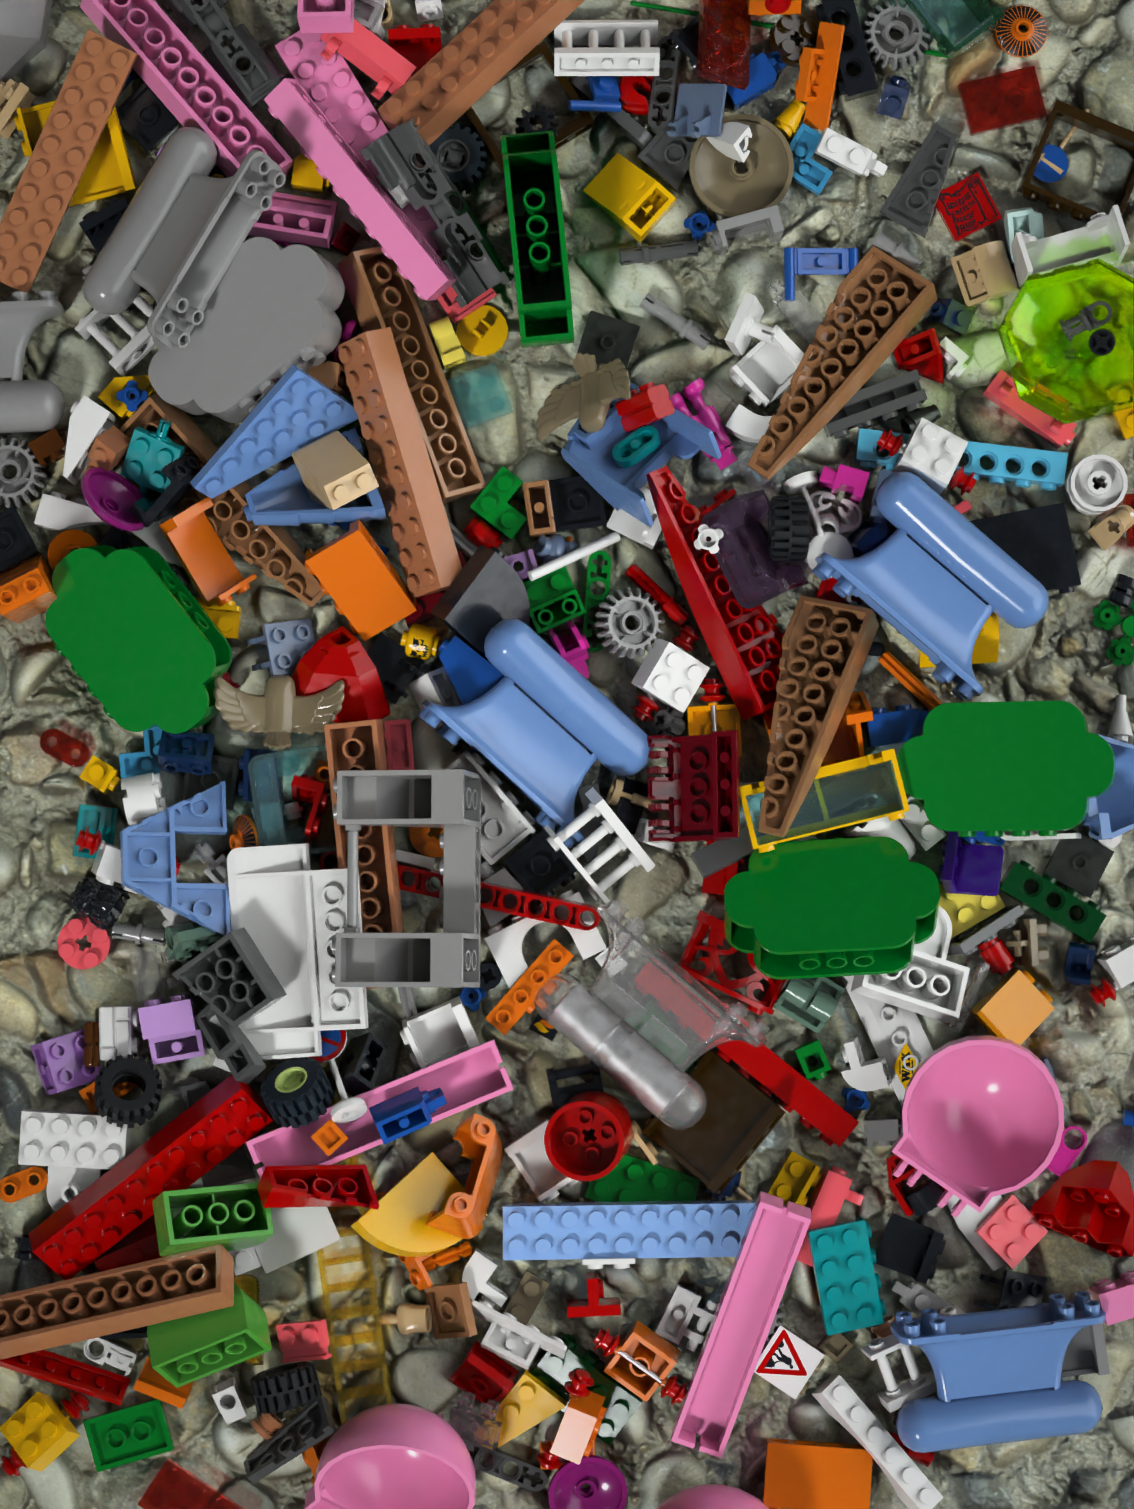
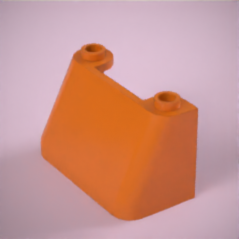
[426,1113,504,1239]

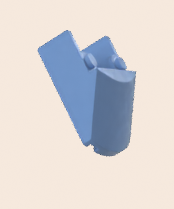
[561,383,722,527]

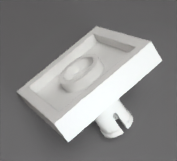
[724,292,776,358]

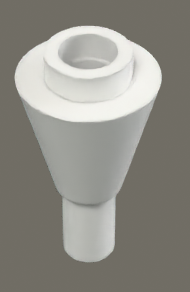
[1107,695,1134,743]

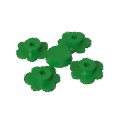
[1092,595,1134,666]

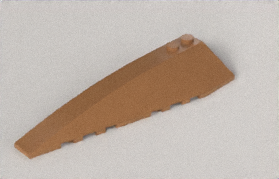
[747,246,938,480]
[119,393,325,607]
[758,595,879,838]

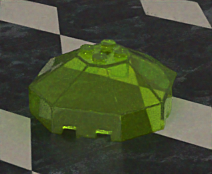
[997,258,1134,424]

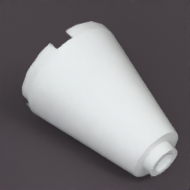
[844,792,917,859]

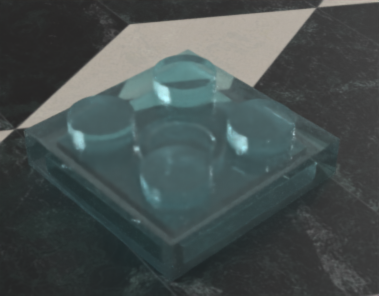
[446,362,513,430]

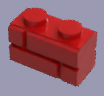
[615,382,675,432]

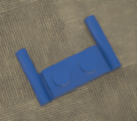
[558,47,621,112]
[784,248,858,301]

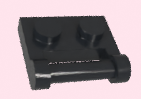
[546,1059,604,1113]

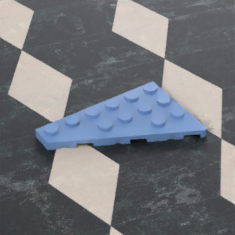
[190,364,358,499]

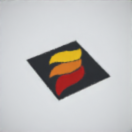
[530,1006,561,1041]

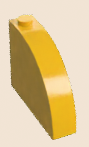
[351,1152,488,1257]

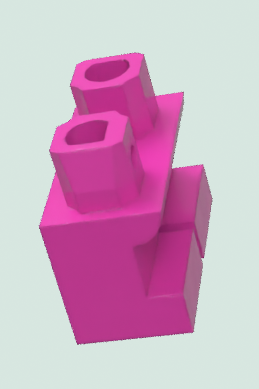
[818,464,870,504]

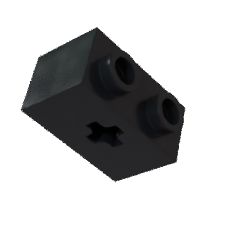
[334,1032,389,1097]

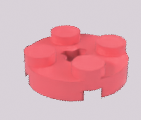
[58,917,112,969]

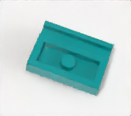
[72,804,118,859]

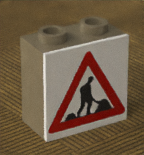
[754,1325,825,1399]

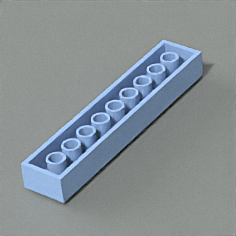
[502,1200,757,1260]

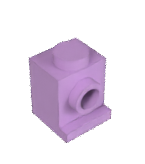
[503,549,538,581]

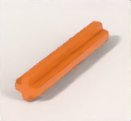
[878,651,942,711]

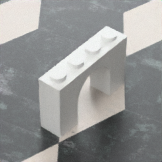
[485,889,607,989]

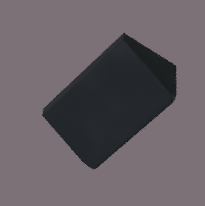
[615,777,648,835]

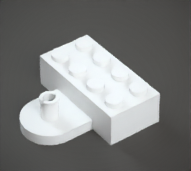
[851,906,970,1023]
[18,1109,131,1212]

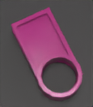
[1046,1125,1087,1177]

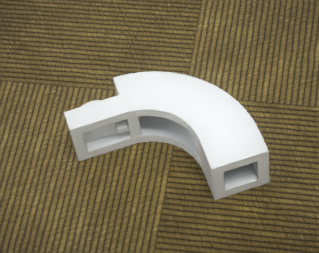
[724,404,772,443]

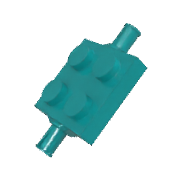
[120,419,185,496]

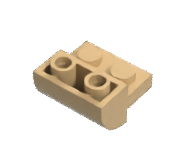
[0,78,36,140]
[950,240,1019,308]

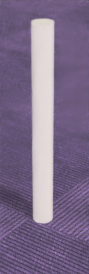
[527,531,621,581]

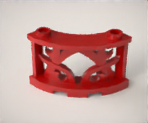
[674,910,786,1016]

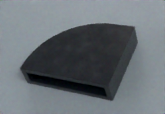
[970,502,1081,595]
[431,545,530,664]

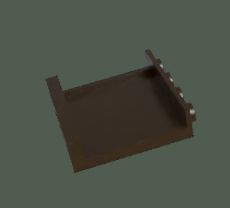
[643,1050,786,1195]

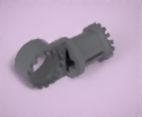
[1059,301,1113,341]

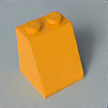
[969,969,1055,1045]

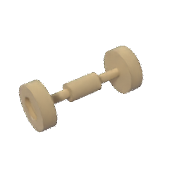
[607,778,668,820]

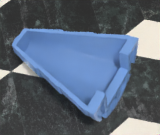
[243,428,386,526]
[1083,734,1134,840]

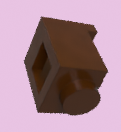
[28,428,67,469]

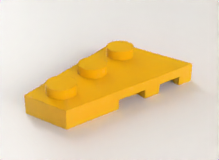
[477,1370,568,1448]

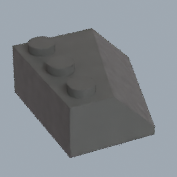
[172,928,287,1028]

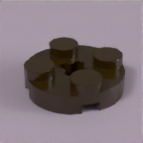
[769,14,818,67]

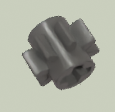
[653,706,685,737]

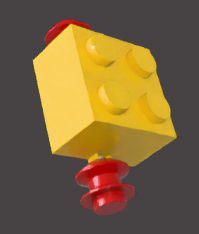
[0,1391,90,1476]

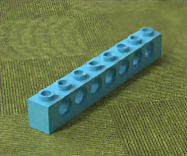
[854,428,1068,491]

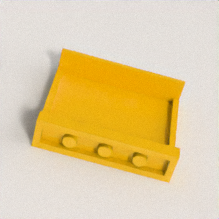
[14,100,138,207]

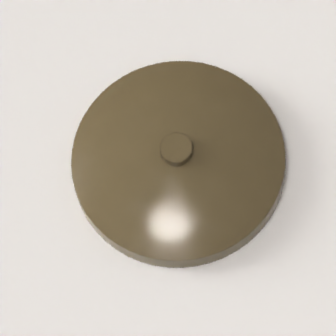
[689,114,794,218]

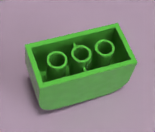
[152,1182,274,1257]
[147,1283,272,1388]

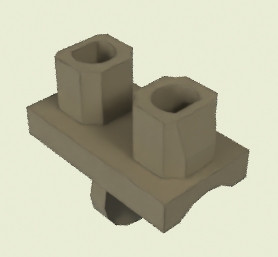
[1006,919,1049,967]

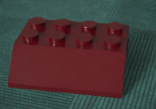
[647,730,740,843]

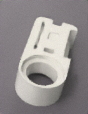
[84,1337,138,1376]

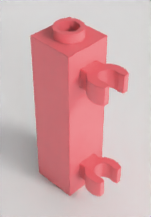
[320,19,417,100]
[982,369,1077,449]
[796,1165,864,1267]

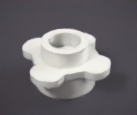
[694,524,724,554]

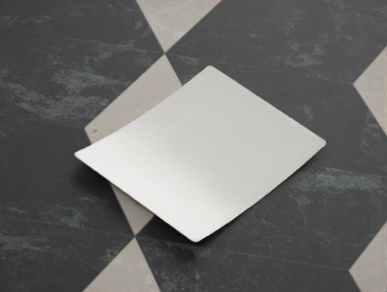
[254,1207,340,1273]

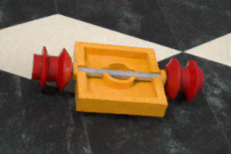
[687,679,742,757]

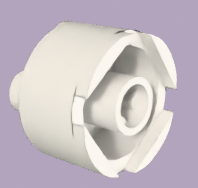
[121,772,168,825]

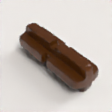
[84,1022,100,1067]

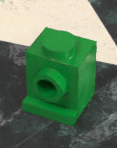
[793,1039,831,1082]

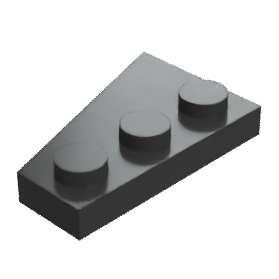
[947,904,1024,956]

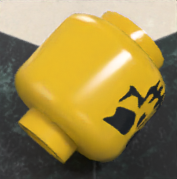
[400,624,441,661]

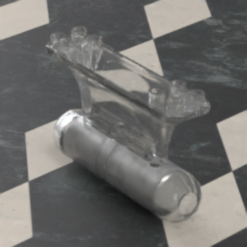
[534,899,770,1130]

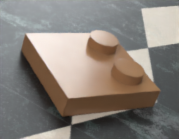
[424,1282,477,1339]

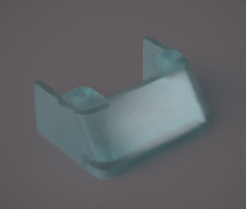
[248,744,337,855]

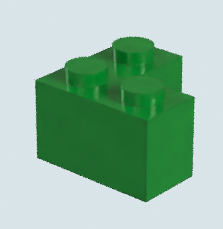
[470,466,528,543]

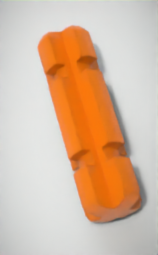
[422,1241,473,1272]

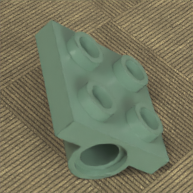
[165,921,223,961]
[773,977,845,1034]

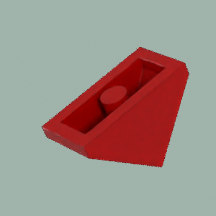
[894,328,944,384]

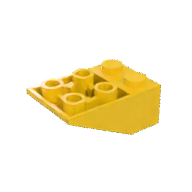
[583,153,676,243]

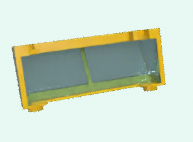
[739,748,910,853]

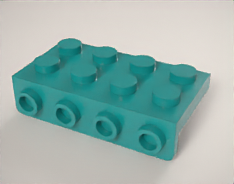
[807,1217,886,1336]

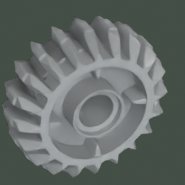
[862,0,931,71]
[0,437,47,508]
[594,588,665,659]

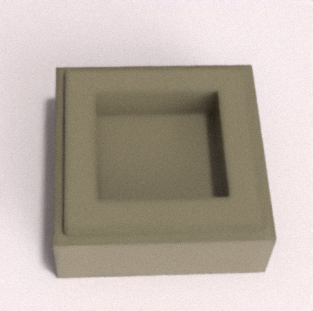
[817,1333,855,1364]

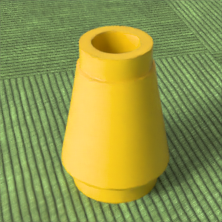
[773,100,806,140]

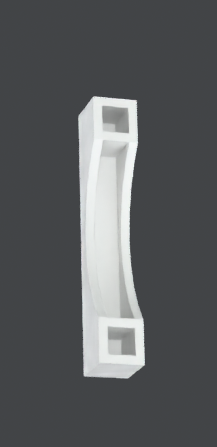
[34,491,184,568]
[812,1375,944,1509]

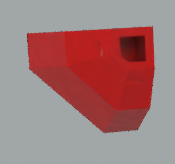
[292,626,391,723]
[1030,1160,1134,1258]

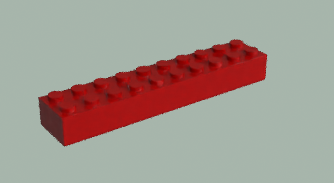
[28,1075,274,1280]

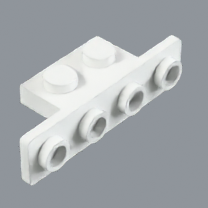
[471,1300,567,1370]

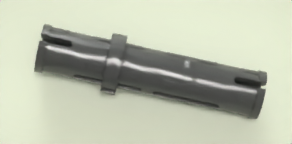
[619,239,698,266]

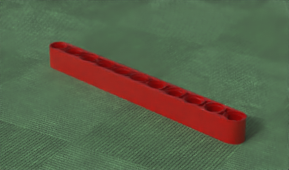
[319,849,602,931]

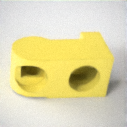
[428,316,467,370]

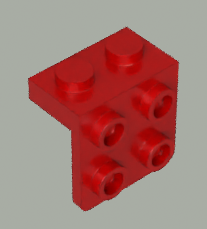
[388,24,442,76]
[291,774,329,845]

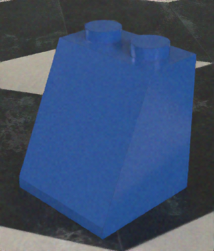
[438,635,504,704]

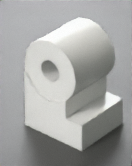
[634,818,675,852]
[212,1377,248,1425]

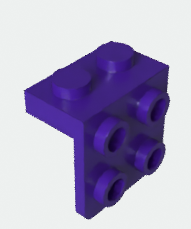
[938,832,1004,896]

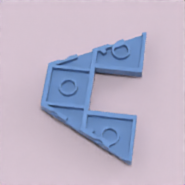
[120,781,231,937]

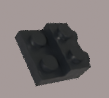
[504,829,577,903]

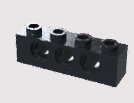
[815,0,878,102]

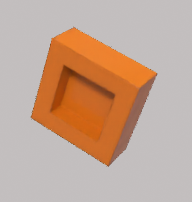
[310,1119,348,1157]

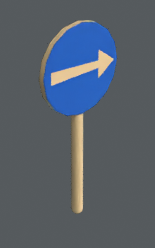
[1033,108,1089,183]

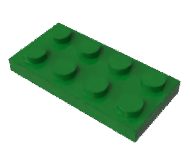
[585,1154,701,1202]

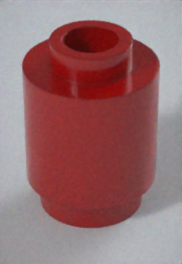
[463,516,503,549]
[978,937,1015,975]

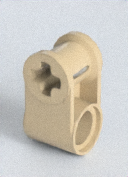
[1087,505,1134,551]

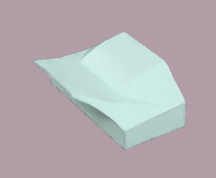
[1004,207,1044,264]

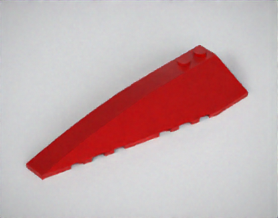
[646,466,785,721]

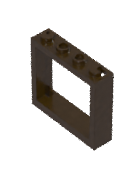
[464,42,594,178]
[1017,100,1134,222]

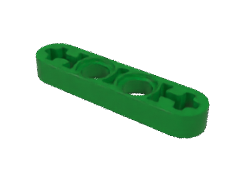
[583,550,611,653]

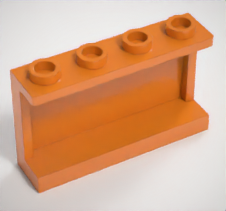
[304,519,417,641]
[761,1438,873,1509]

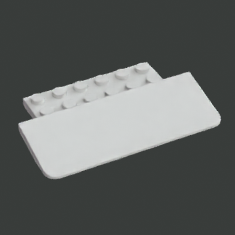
[227,843,369,1060]

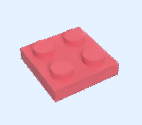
[974,1193,1048,1269]

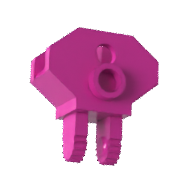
[547,620,590,679]

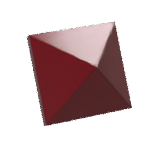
[330,221,361,256]

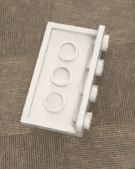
[442,749,536,866]

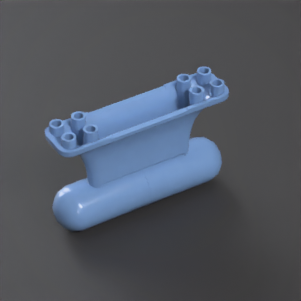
[812,471,1049,701]
[418,619,652,849]
[890,1291,1106,1453]

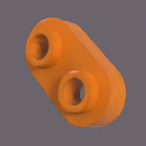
[0,1165,48,1203]

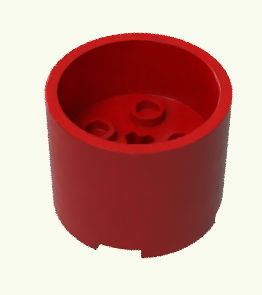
[544,1091,633,1181]

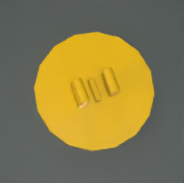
[456,305,508,357]

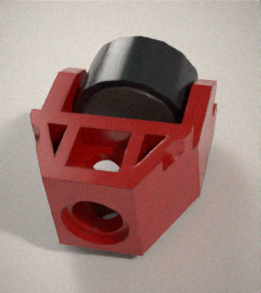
[886,1152,946,1217]

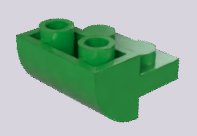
[523,566,586,634]

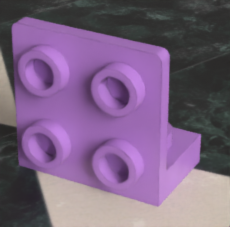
[31,1029,101,1096]

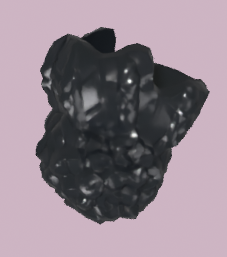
[69,877,130,930]

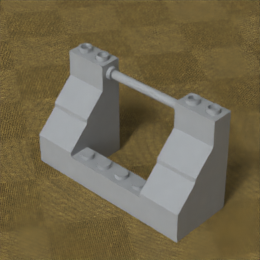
[331,769,481,988]

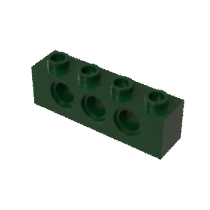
[999,860,1107,943]

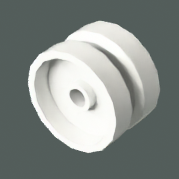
[1065,455,1128,516]

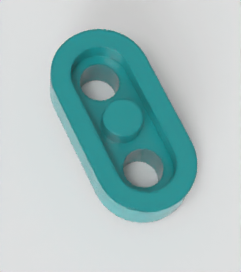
[612,426,661,468]

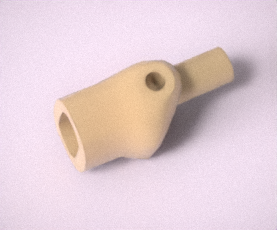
[381,1303,432,1335]

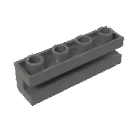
[823,369,928,439]

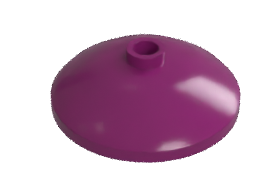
[81,468,145,531]
[548,1455,628,1509]

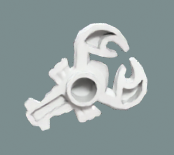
[804,491,863,567]

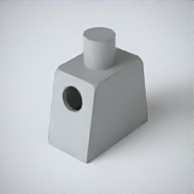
[481,860,525,926]

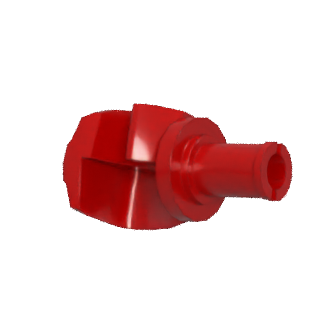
[619,76,653,115]

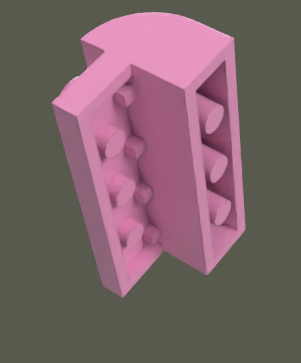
[248,192,338,249]

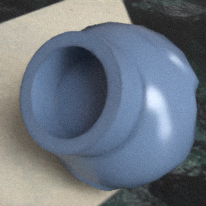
[534,534,578,564]

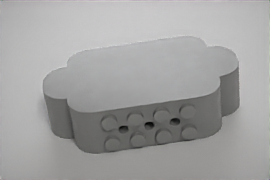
[148,237,345,423]

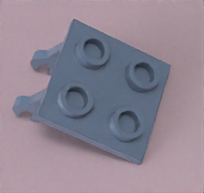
[667,84,727,138]
[247,618,315,676]

